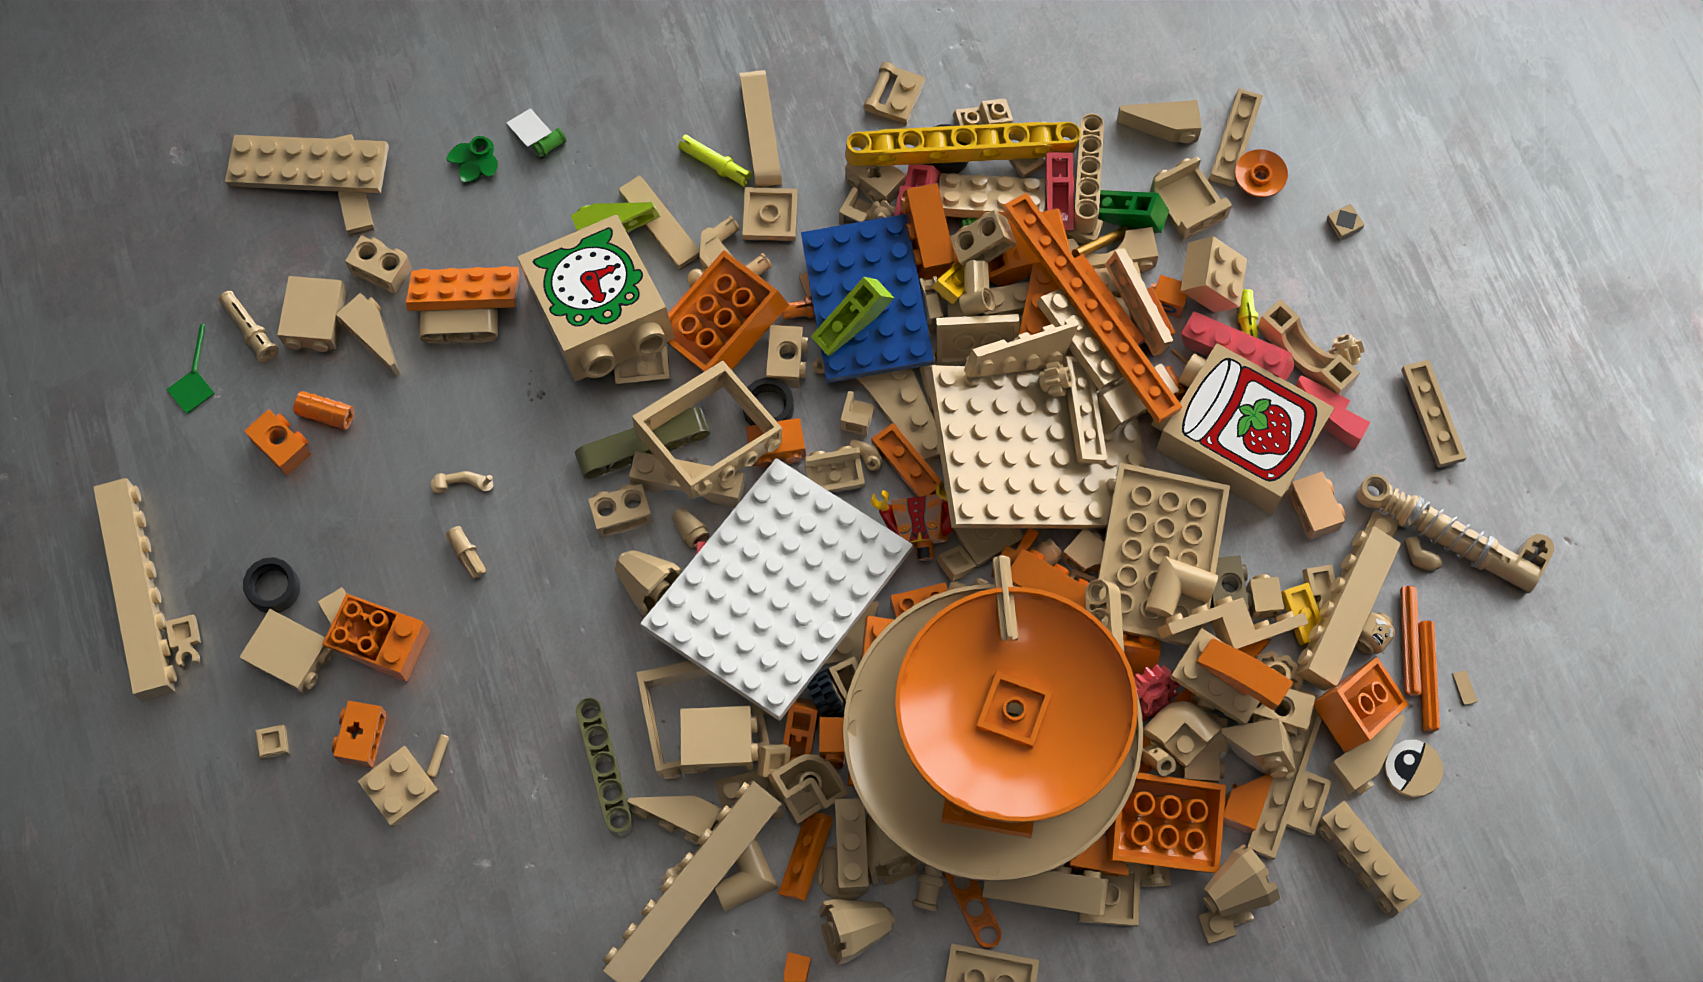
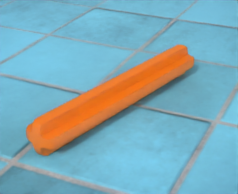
[1400,586,1422,696]
[1419,620,1440,732]

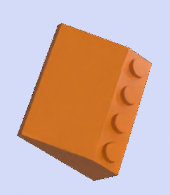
[666,250,789,373]
[1106,773,1226,873]

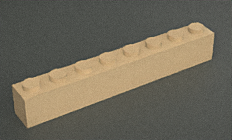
[93,478,177,701]
[602,780,782,982]

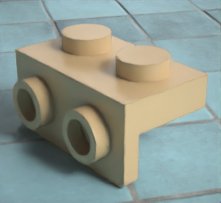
[804,446,865,493]

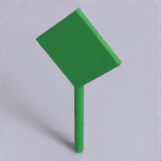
[166,324,215,414]

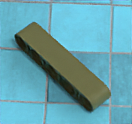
[575,407,711,479]
[576,697,634,838]

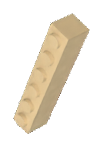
[1295,526,1401,691]

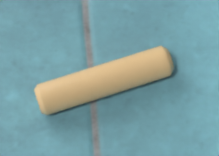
[426,734,449,778]

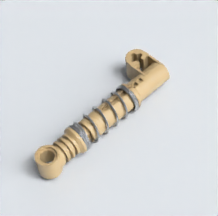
[1357,474,1554,593]

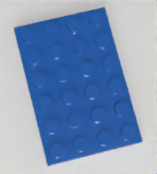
[801,214,934,383]

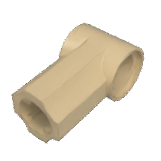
[959,260,996,317]

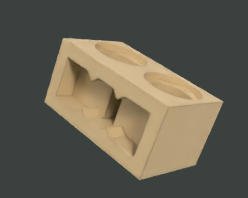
[950,210,1017,266]
[345,235,412,294]
[588,483,653,538]

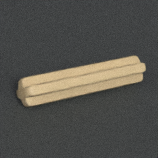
[992,556,1018,642]

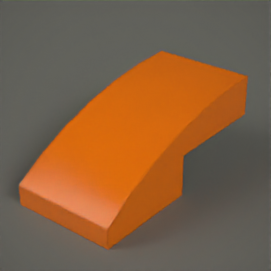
[991,528,1039,578]

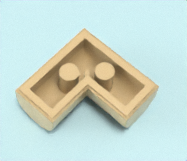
[1144,556,1218,618]
[714,837,778,912]

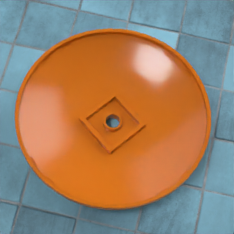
[895,587,1138,823]

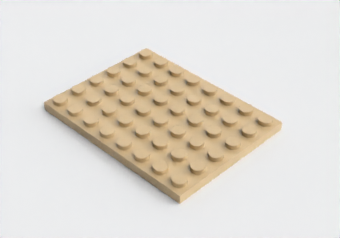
[927,365,1147,529]

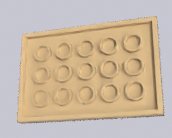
[1098,463,1230,647]

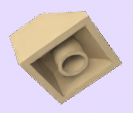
[1221,718,1296,778]

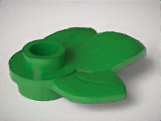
[446,136,498,183]

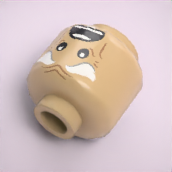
[1355,612,1395,655]

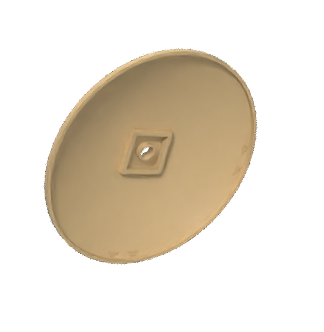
[843,584,1143,881]

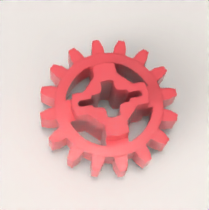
[1134,664,1180,722]

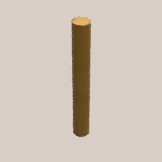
[1072,225,1131,258]

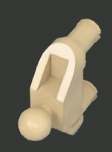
[687,216,772,286]

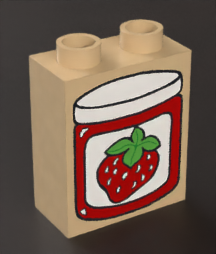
[1151,343,1334,515]

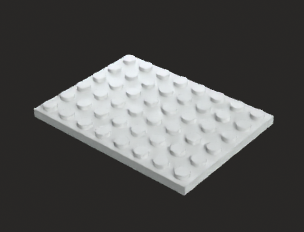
[640,458,913,721]

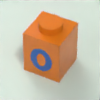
[1151,275,1187,318]

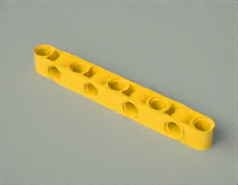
[845,122,1081,166]

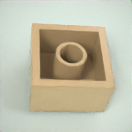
[1181,236,1247,313]

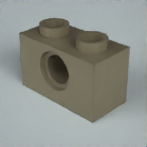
[1210,555,1252,610]

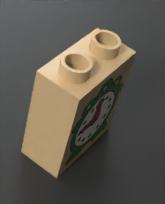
[517,214,675,382]

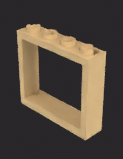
[632,361,782,500]
[636,661,770,779]

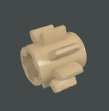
[1328,334,1365,366]
[1039,361,1073,398]

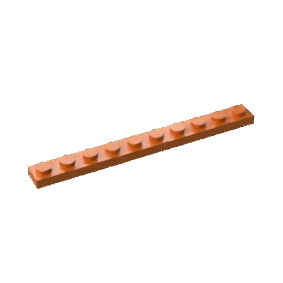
[1003,192,1182,424]

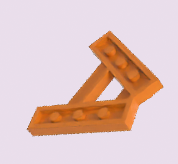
[1019,253,1145,346]

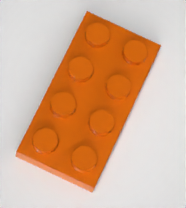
[406,266,520,311]

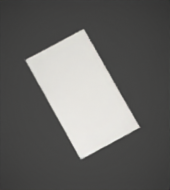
[506,108,552,147]

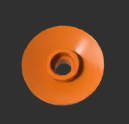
[1235,149,1288,198]

